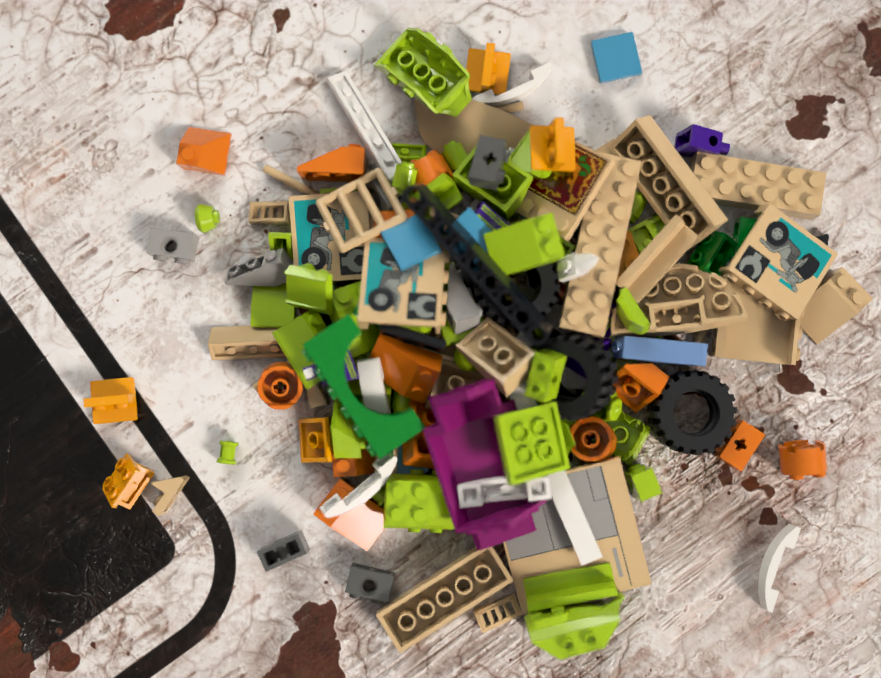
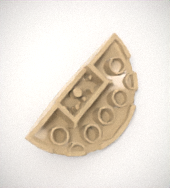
[415,99,532,155]
[611,264,748,337]

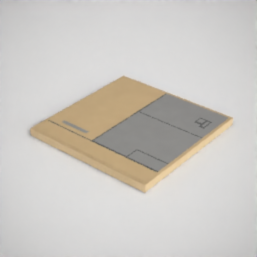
[503,456,652,614]

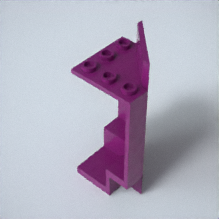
[423,378,546,550]

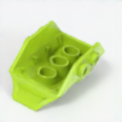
[373,27,472,117]
[383,469,455,533]
[524,591,625,660]

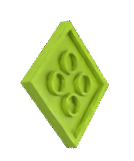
[493,401,570,485]

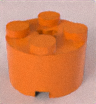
[410,150,455,194]
[258,362,303,410]
[570,417,617,463]
[778,440,827,480]

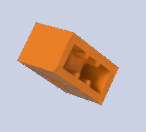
[713,419,765,472]

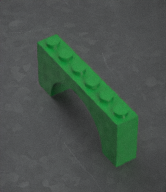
[301,314,425,459]

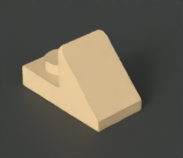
[151,475,190,517]

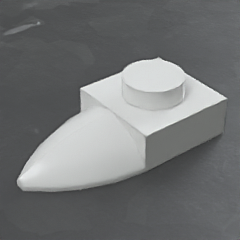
[556,253,599,283]

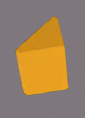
[298,417,332,463]

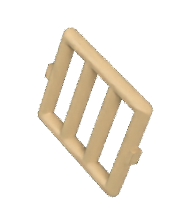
[315,168,407,253]

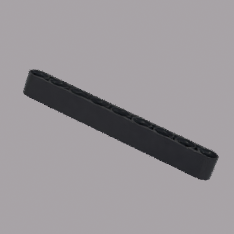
[403,183,552,345]

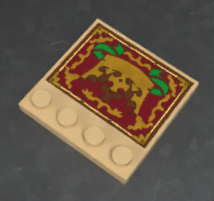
[516,125,615,242]

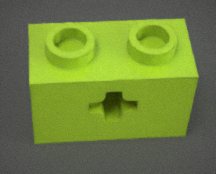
[524,348,567,403]
[624,463,662,502]

